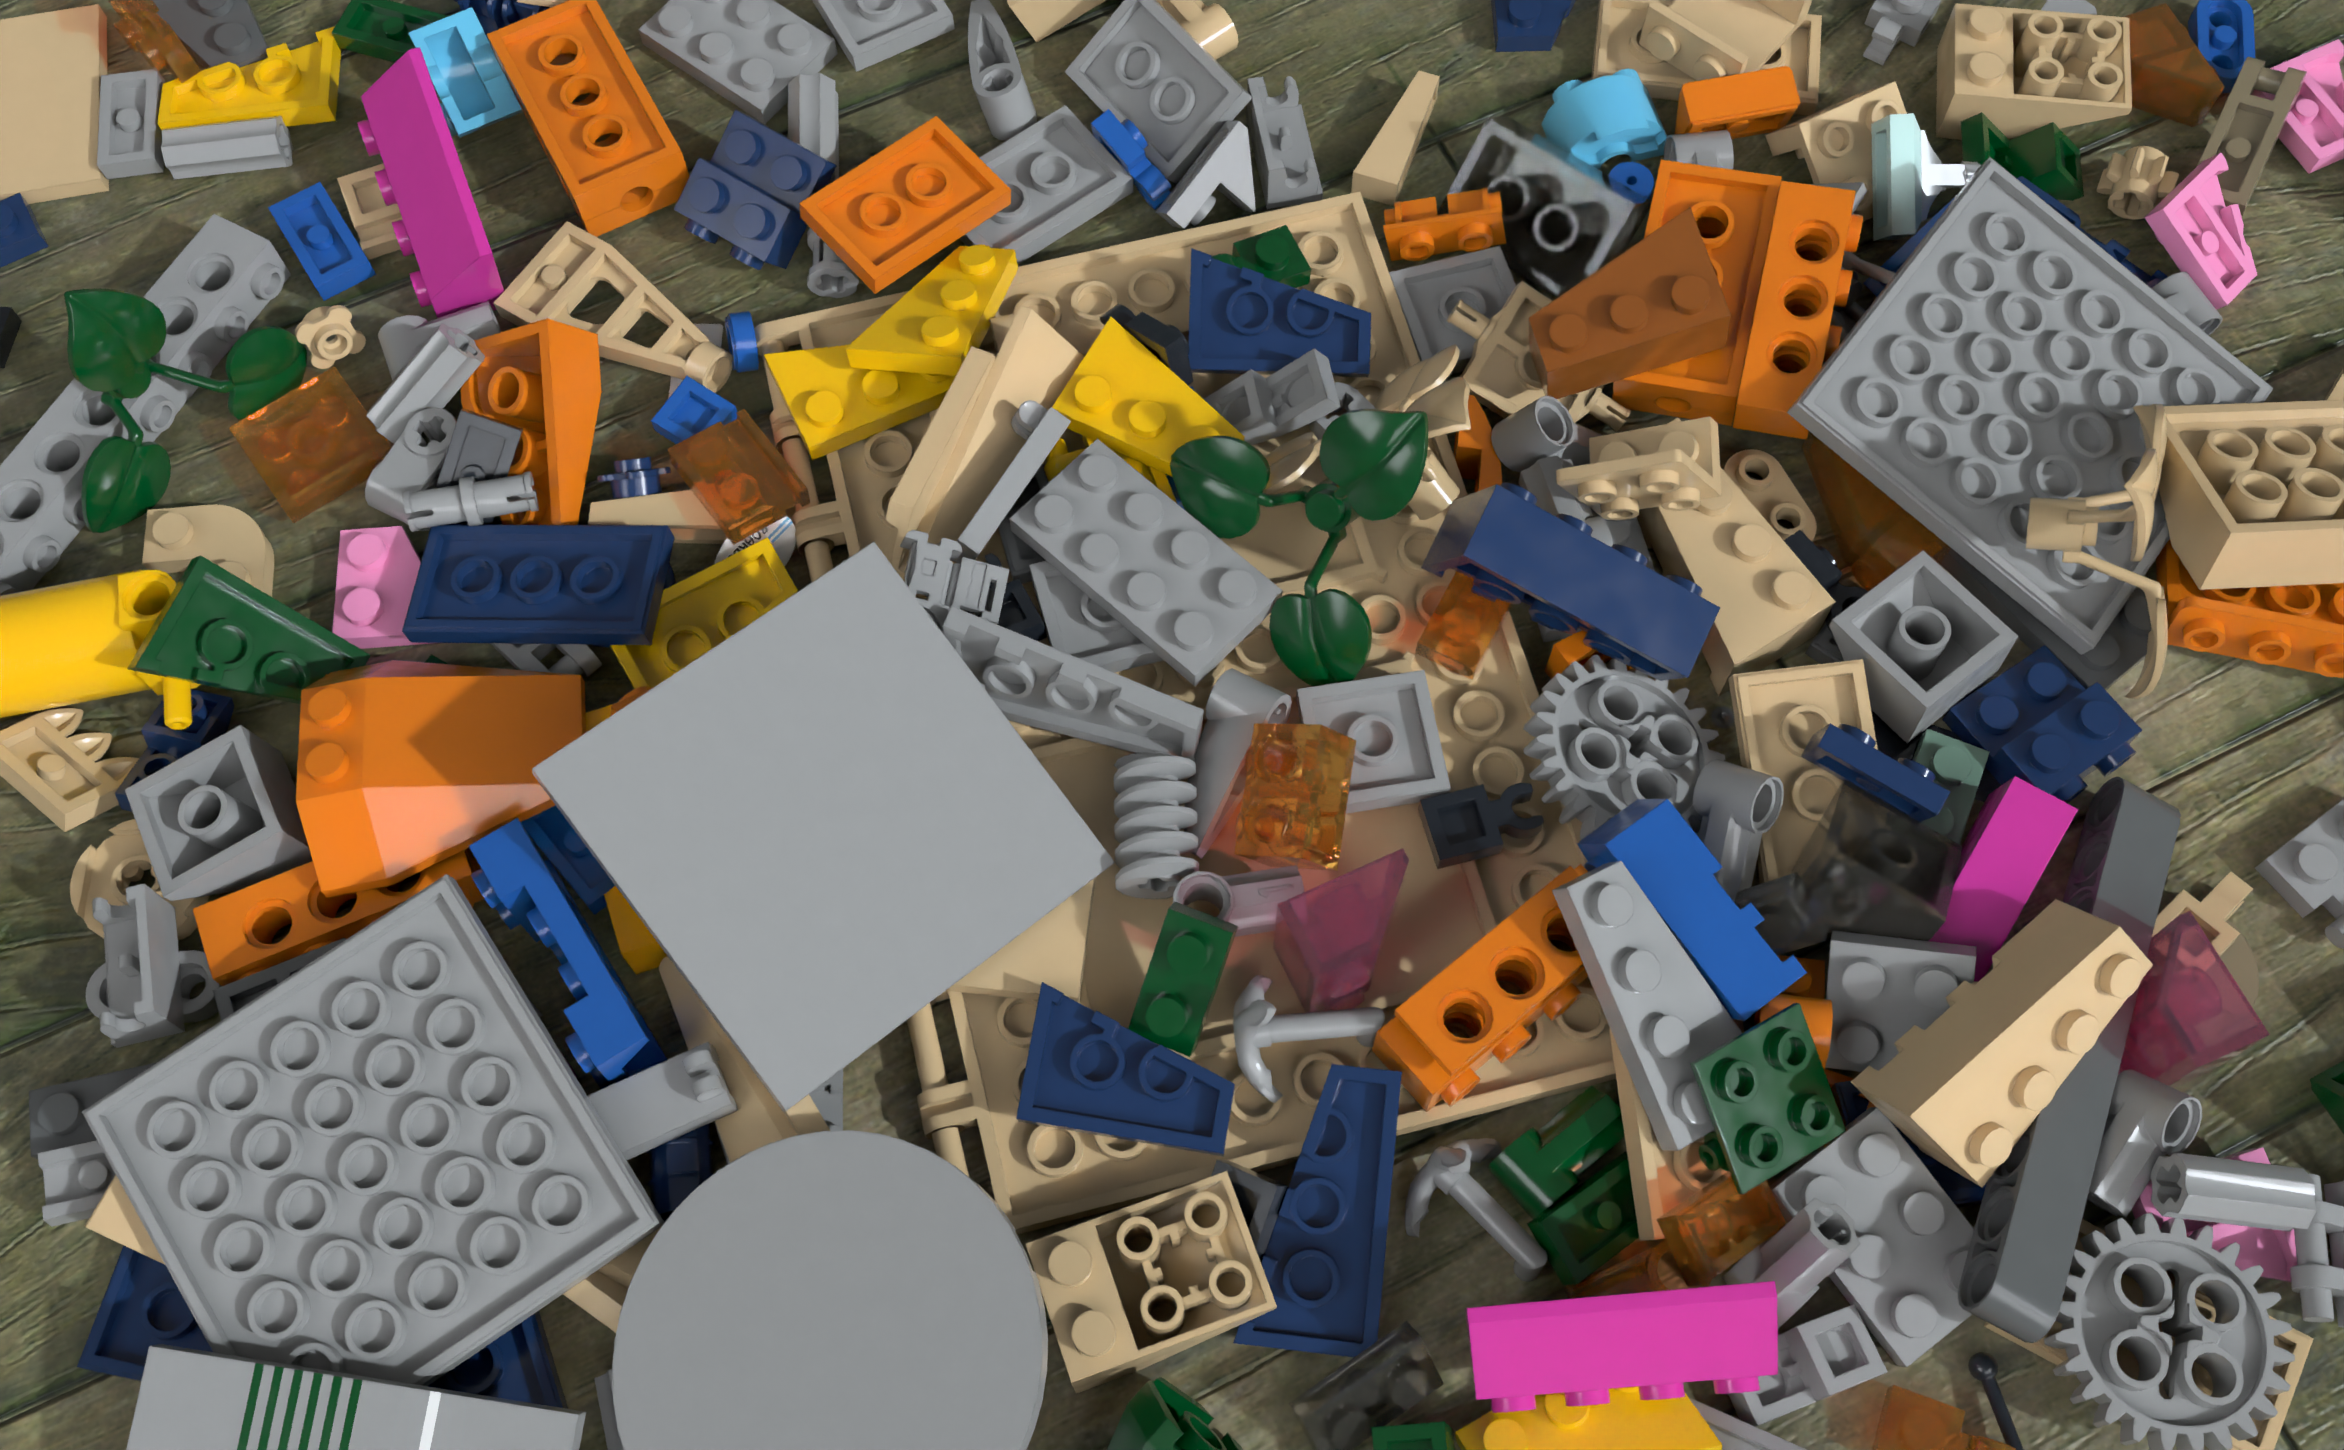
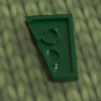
[127,555,371,704]

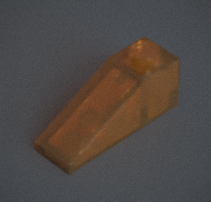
[1802,431,1951,591]

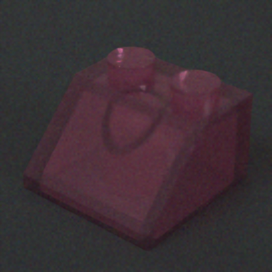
[1273,848,1409,1012]
[2118,911,2270,1088]

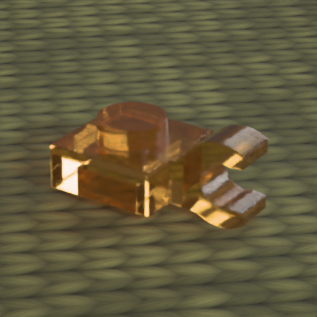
[1872,1385,2016,1450]

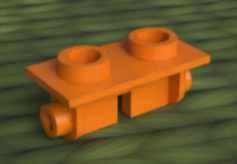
[1383,187,1506,261]

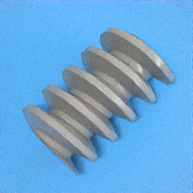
[1114,752,1199,899]

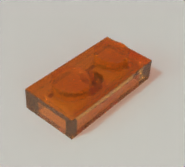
[1415,571,1513,680]

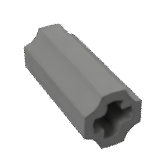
[788,73,839,185]
[161,116,293,179]
[366,323,485,444]
[2150,1153,2317,1231]

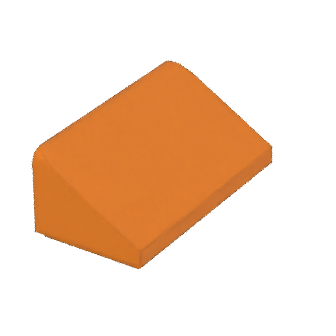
[1675,66,1801,139]

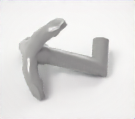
[1233,975,1385,1103]
[1405,1138,1548,1282]

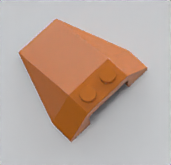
[296,660,586,898]

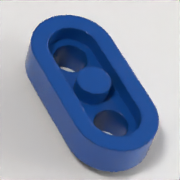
[2188,0,2255,93]

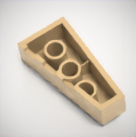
[1637,418,1835,696]
[1851,899,2153,1187]

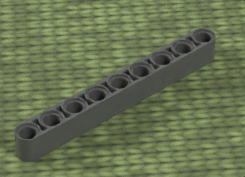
[1958,777,2181,1343]

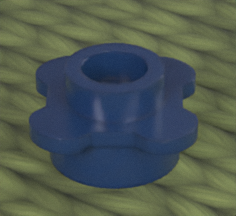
[597,457,671,499]

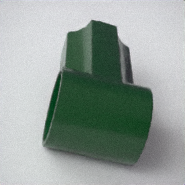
[1488,1085,1625,1220]

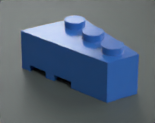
[1576,799,1807,1021]

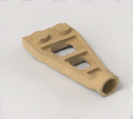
[494,221,733,393]

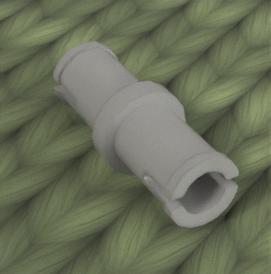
[403,471,539,532]

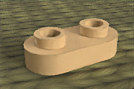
[1723,449,1817,541]

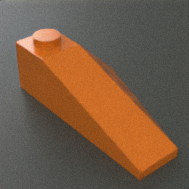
[460,318,602,525]

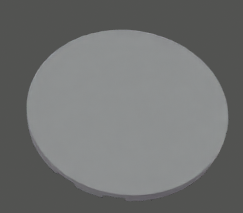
[612,1130,1048,1450]

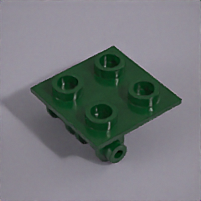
[1690,1003,1846,1195]

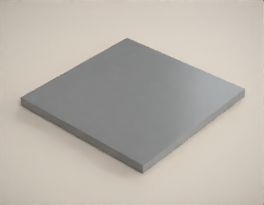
[532,542,1115,1112]

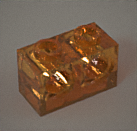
[1234,723,1356,871]

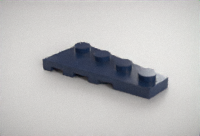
[1233,1064,1402,1360]

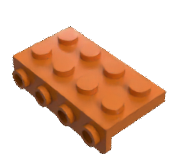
[2156,539,2344,679]

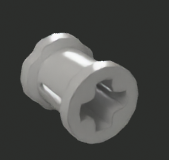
[807,228,859,298]

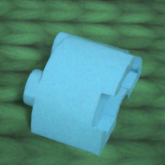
[408,7,522,138]
[1541,69,1667,177]

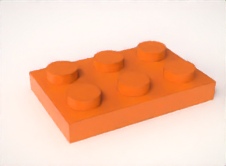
[799,116,1011,294]

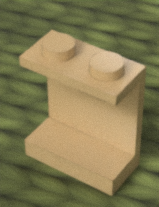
[1639,0,1812,81]

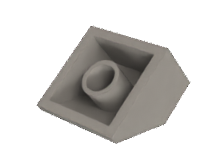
[1829,551,2018,744]
[125,725,313,901]

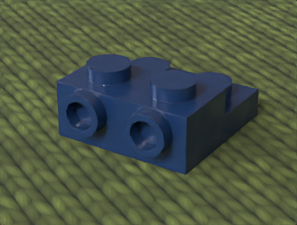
[674,109,837,270]
[1942,645,2142,804]

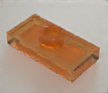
[1656,1171,1786,1287]

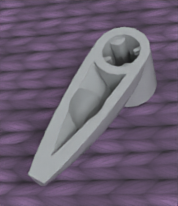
[968,0,1037,141]
[1184,668,1292,859]

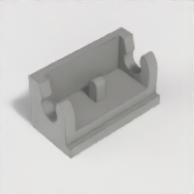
[1246,76,1323,209]
[92,884,185,1048]

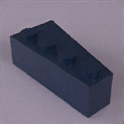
[1421,483,1720,681]

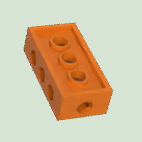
[487,0,690,237]
[1612,160,1782,426]

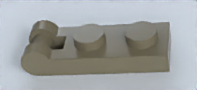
[2197,57,2307,216]

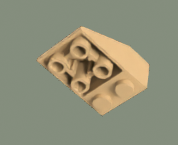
[1936,3,2132,140]
[1026,1171,1277,1394]

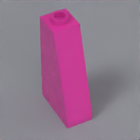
[1913,776,2078,982]

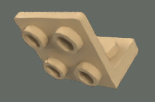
[1765,81,1907,222]
[1556,416,1722,520]

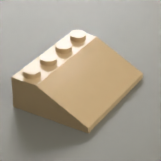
[2159,400,2344,590]

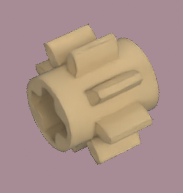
[2097,146,2179,220]

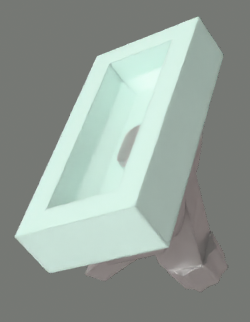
[1871,113,1981,241]

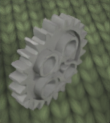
[1523,655,1726,840]
[2044,1213,2295,1450]

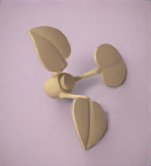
[1263,344,1471,520]
[2026,404,2168,699]

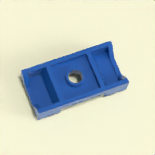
[469,818,668,1089]

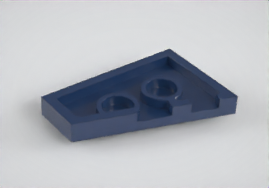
[1188,248,1371,377]
[1016,982,1235,1157]

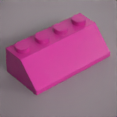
[357,47,504,318]
[1465,1281,1778,1413]

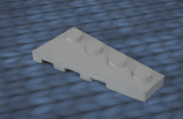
[943,606,1204,761]
[1552,861,1742,1151]

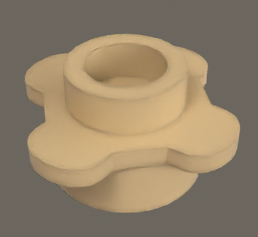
[295,305,366,369]

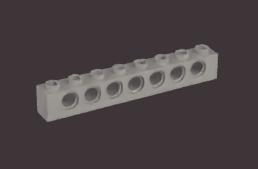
[0,214,291,595]

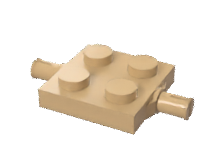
[1446,281,1631,432]

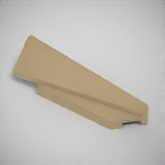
[882,305,1084,579]
[659,956,830,1163]

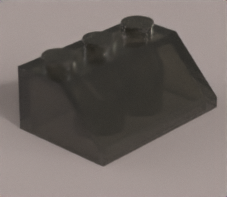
[1438,117,1652,298]

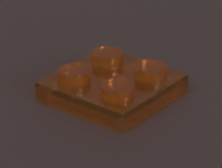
[229,366,392,523]

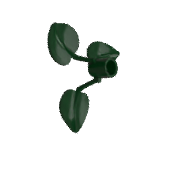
[64,288,307,533]
[1170,409,1428,687]

